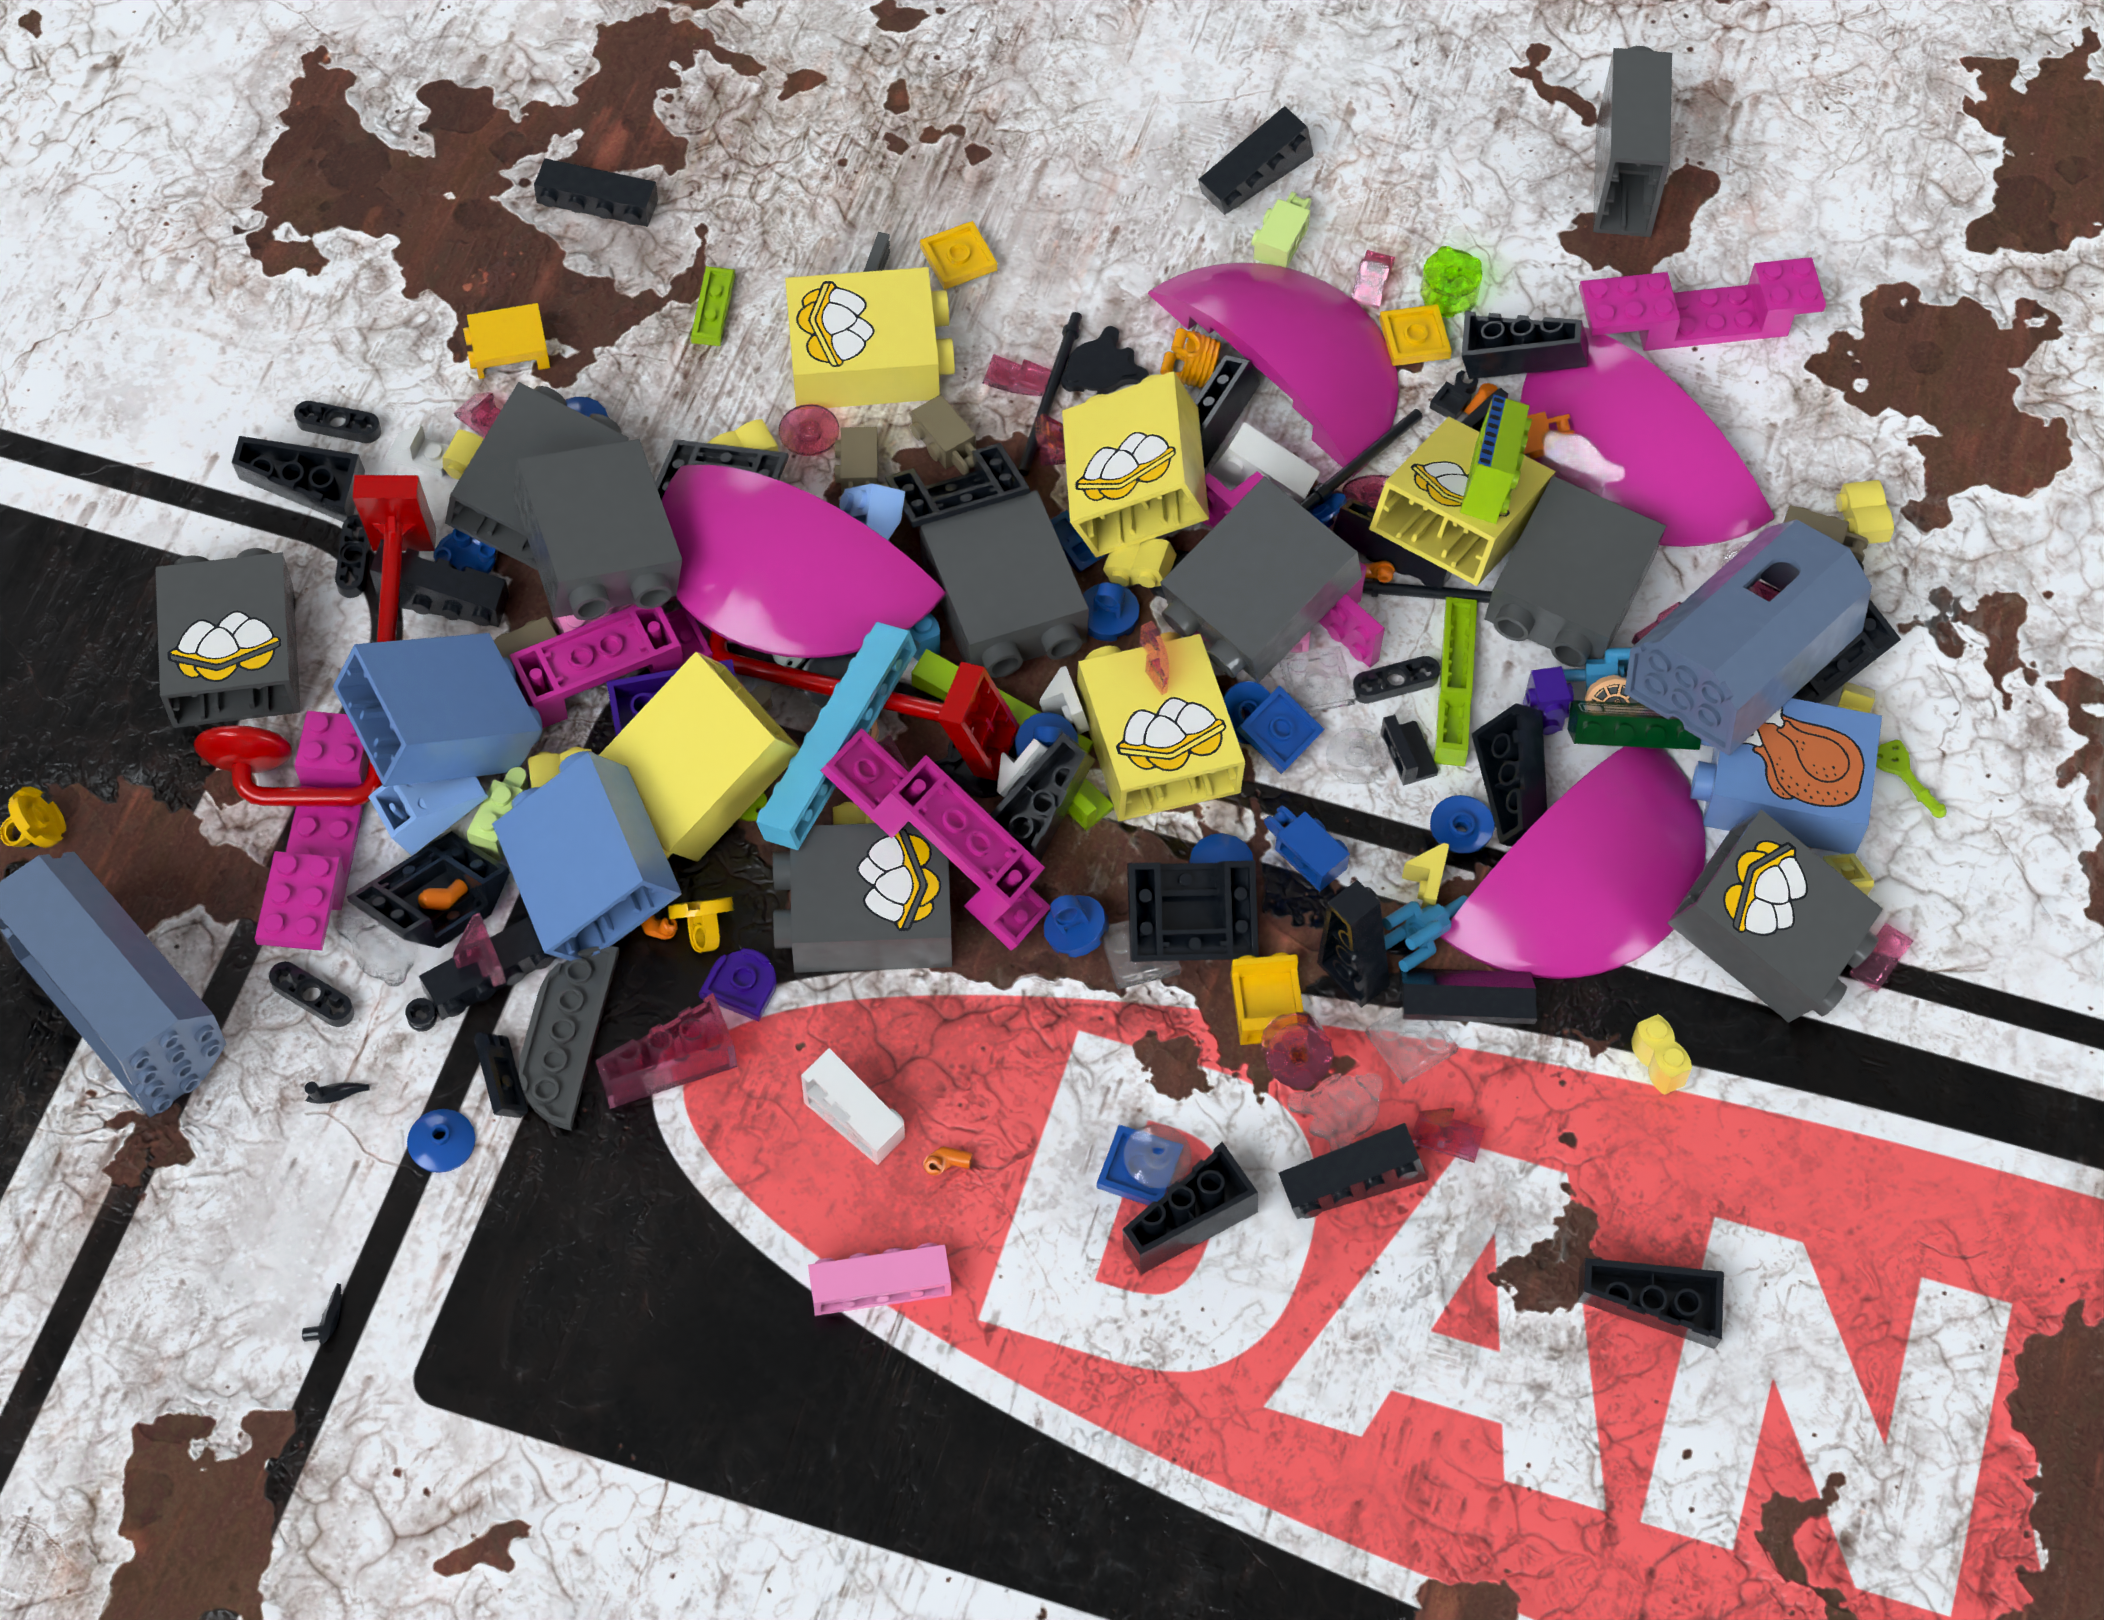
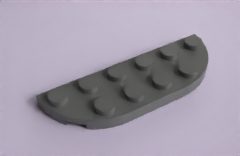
[519,946,619,1130]

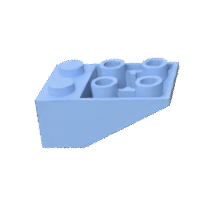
[839,483,905,540]
[368,776,489,855]

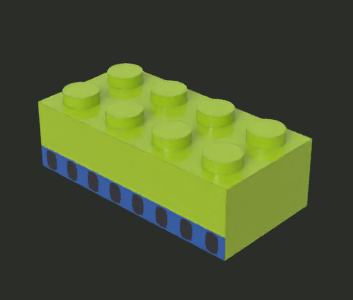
[1460,395,1532,524]

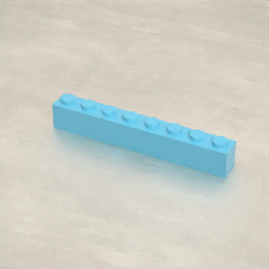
[756,622,917,850]

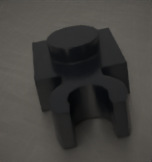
[1429,370,1478,420]

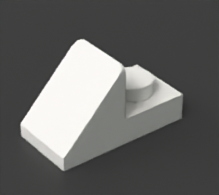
[386,425,449,477]
[1039,666,1090,734]
[997,738,1049,797]

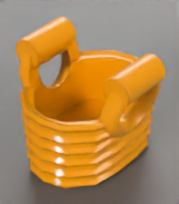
[1160,328,1221,389]

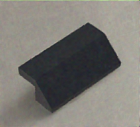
[1399,968,1537,1024]

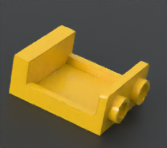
[463,303,550,379]
[1230,952,1308,1045]

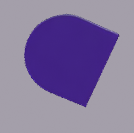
[699,948,777,1022]

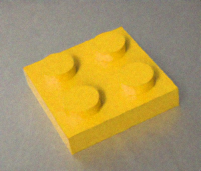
[920,221,997,290]
[1379,304,1452,366]

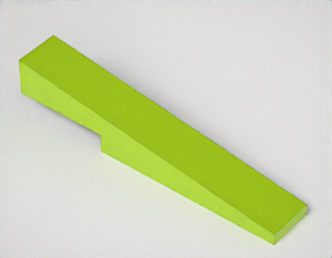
[1434,597,1477,767]
[911,649,1093,753]

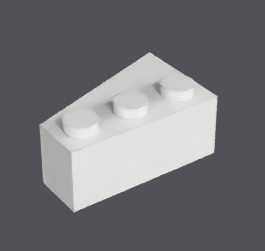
[1208,422,1320,504]
[801,1048,905,1165]

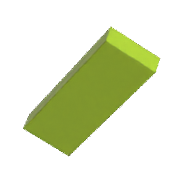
[691,266,736,347]

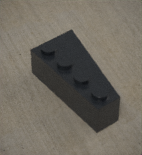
[1198,106,1314,215]
[370,539,509,627]
[990,733,1095,862]
[1317,880,1390,1008]
[1278,1123,1428,1219]
[1122,1142,1258,1275]

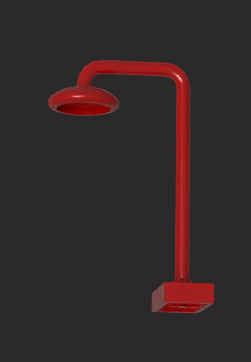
[194,475,436,807]
[708,631,1020,781]

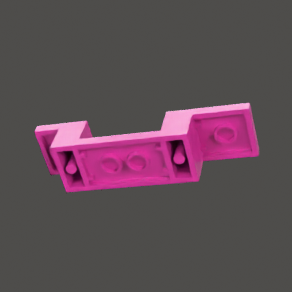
[1579,257,1826,351]
[1203,471,1385,668]
[509,605,713,729]
[255,711,369,951]
[820,728,1050,951]

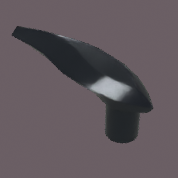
[305,1081,370,1104]
[302,1283,341,1344]

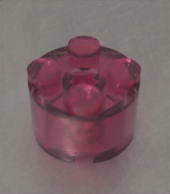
[1261,1012,1334,1089]

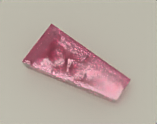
[596,993,738,1109]

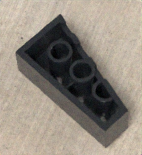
[1461,311,1589,379]
[231,436,365,522]
[1471,703,1548,847]
[1578,1258,1724,1349]

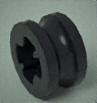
[405,998,437,1032]

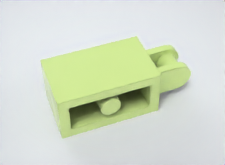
[1251,191,1312,268]
[466,767,529,861]

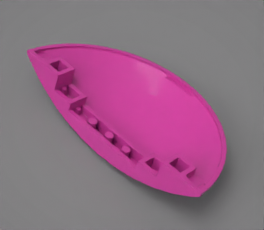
[1148,263,1399,477]
[1520,327,1774,547]
[662,465,946,658]
[1440,746,1706,979]

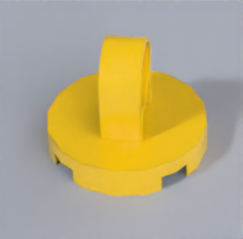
[0,786,66,848]
[668,897,734,953]

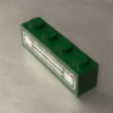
[1567,700,1701,750]

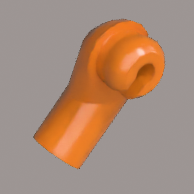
[1464,383,1498,415]
[1362,560,1395,583]
[418,879,468,910]
[641,915,678,940]
[923,1146,973,1176]

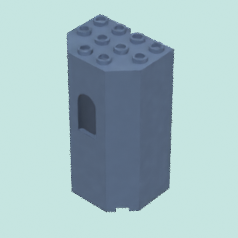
[1624,519,1872,755]
[0,852,226,1118]

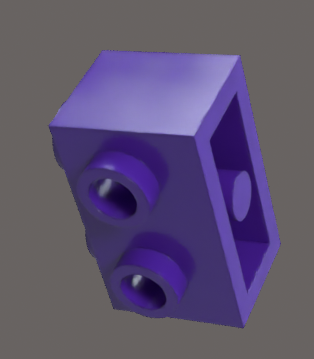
[1523,666,1574,735]

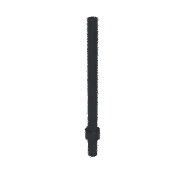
[1299,409,1423,512]

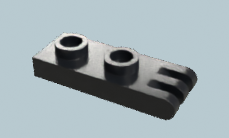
[474,1032,528,1118]

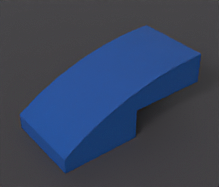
[1050,510,1105,573]

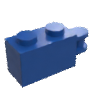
[1264,805,1350,892]

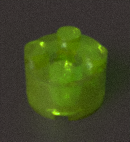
[1420,246,1482,318]

